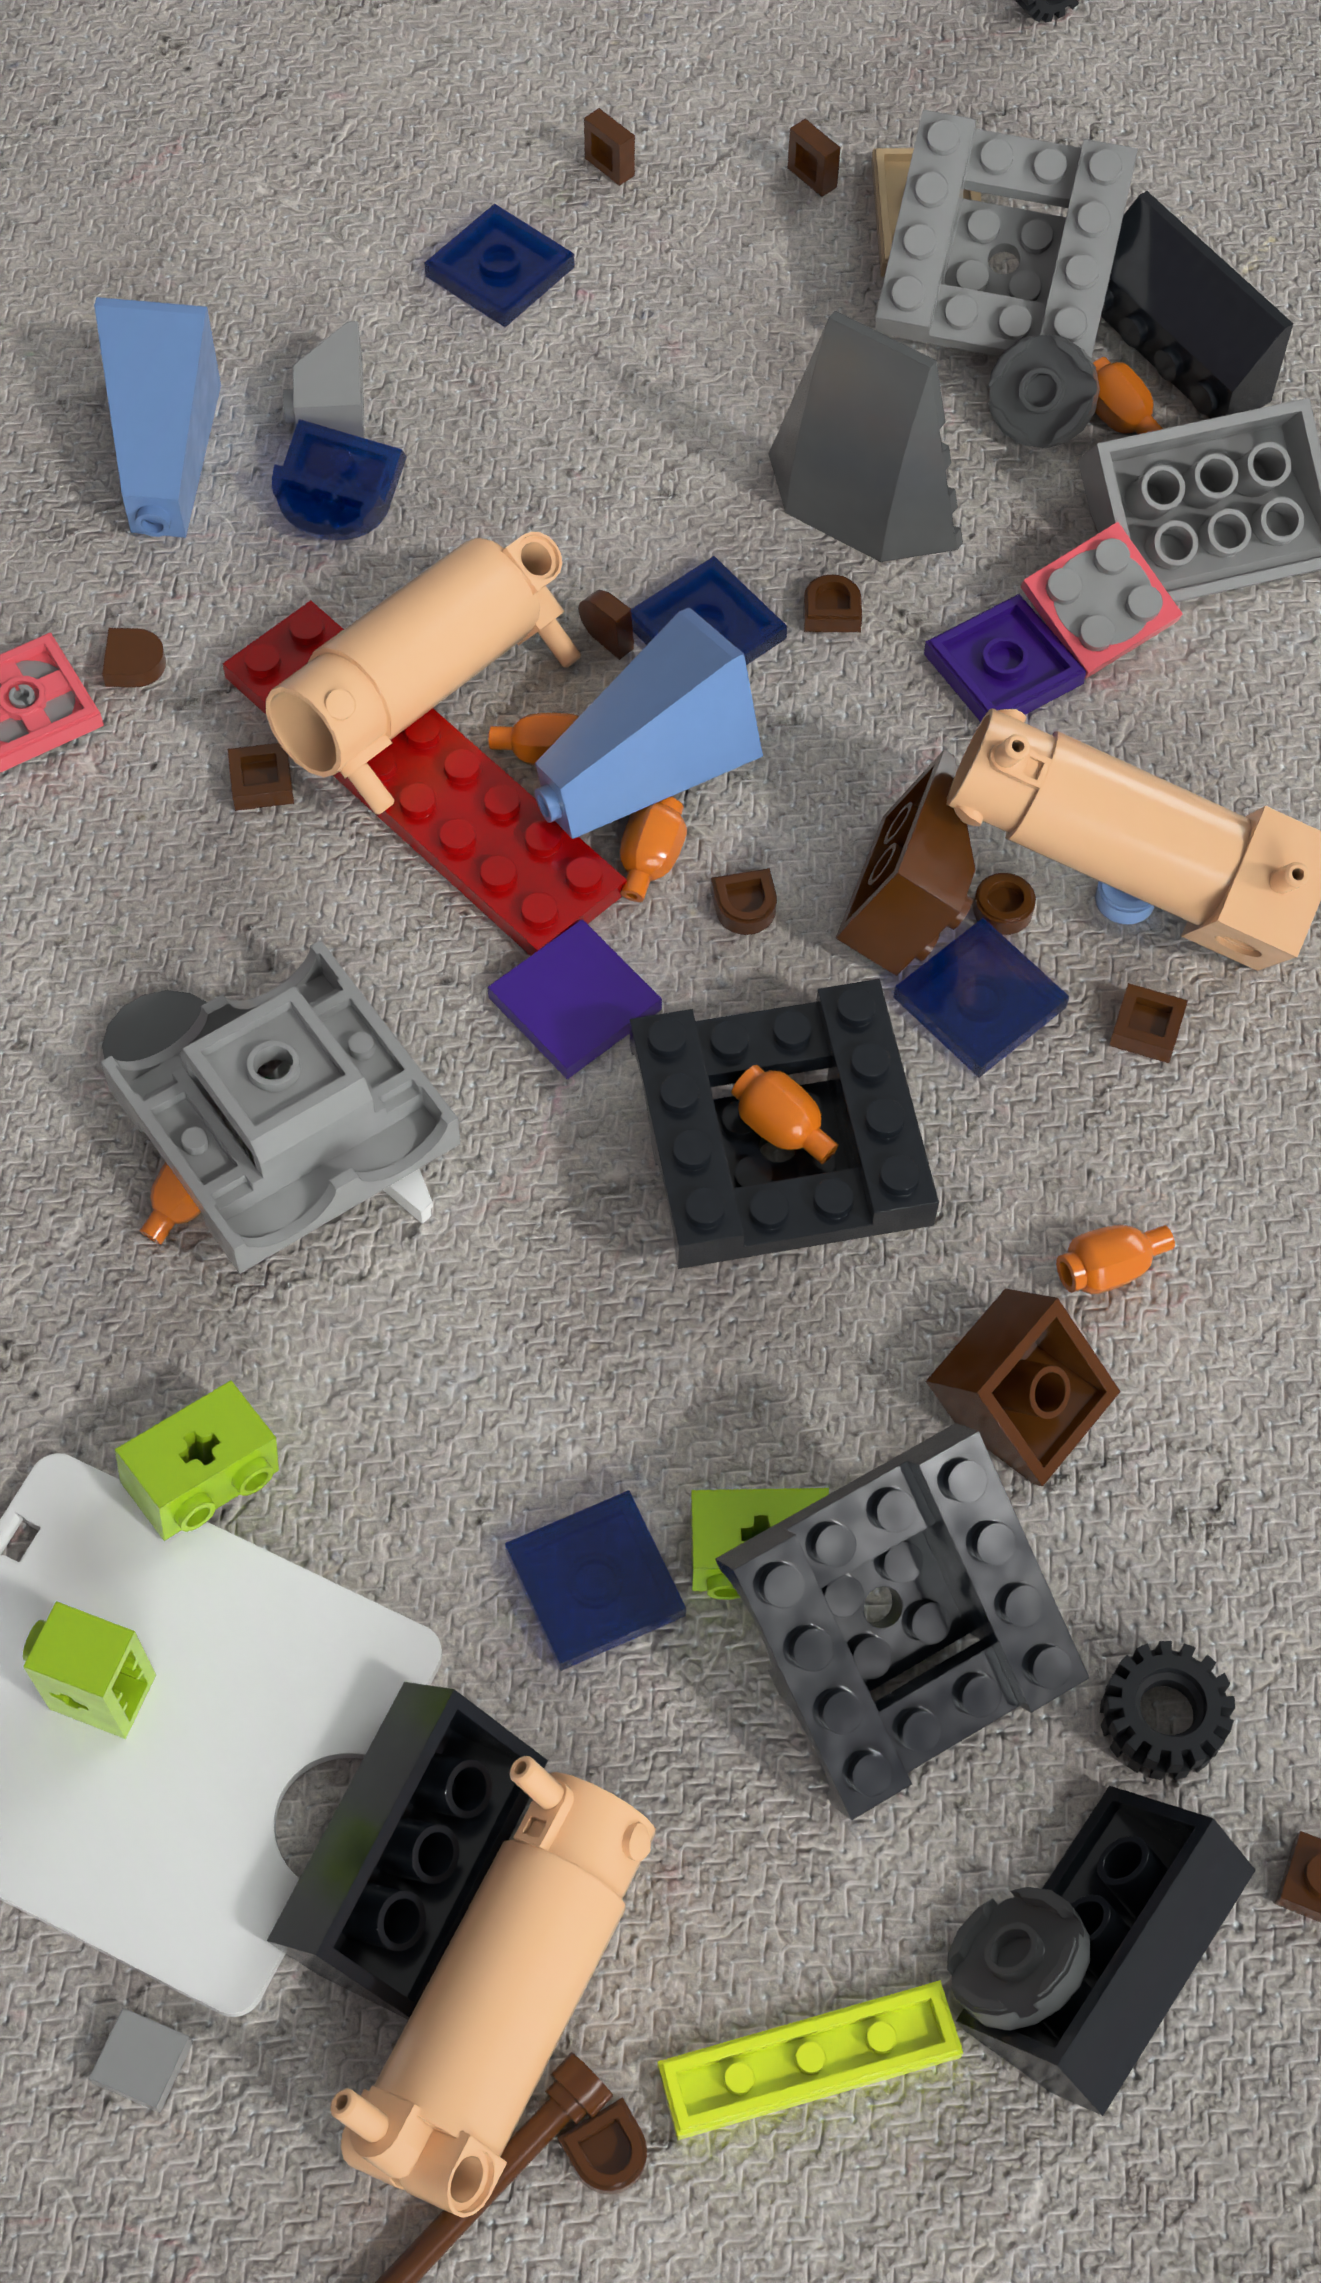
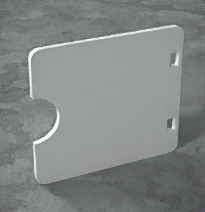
[0,1453,443,2017]

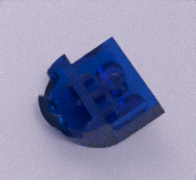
[272,419,407,540]

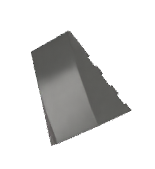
[768,311,963,562]

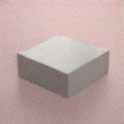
[89,2008,193,2113]

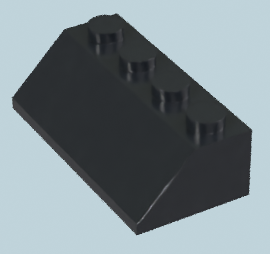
[1101,191,1294,419]
[267,1682,548,2020]
[956,1785,1256,2116]

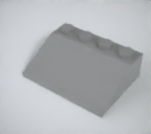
[1078,398,1321,603]

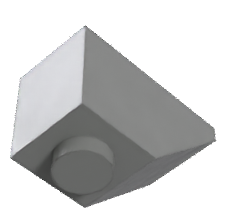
[283,321,365,446]

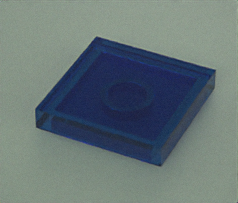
[424,203,575,327]
[631,556,788,665]
[893,918,1070,1078]
[505,1490,686,1671]

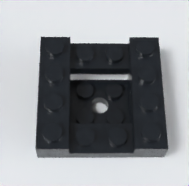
[630,979,939,1269]
[715,1423,1089,1820]

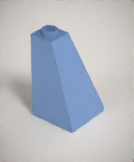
[94,297,221,538]
[535,607,763,839]

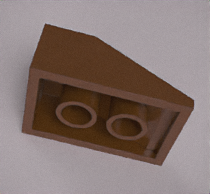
[836,749,976,976]

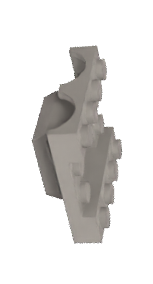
[875,109,1138,361]
[101,940,461,1274]

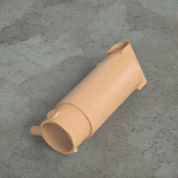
[266,532,581,814]
[330,1756,656,2218]

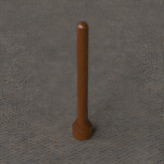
[375,2052,613,2283]

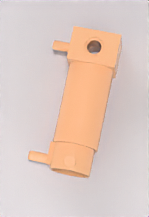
[946,708,1321,971]

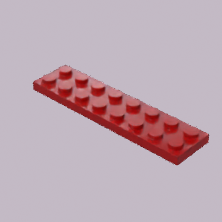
[222,600,627,956]

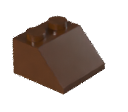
[925,1288,1121,1487]

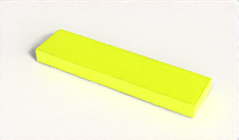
[657,1980,964,2141]

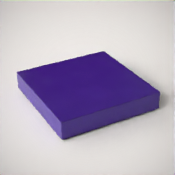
[924,594,1086,722]
[488,919,662,1079]

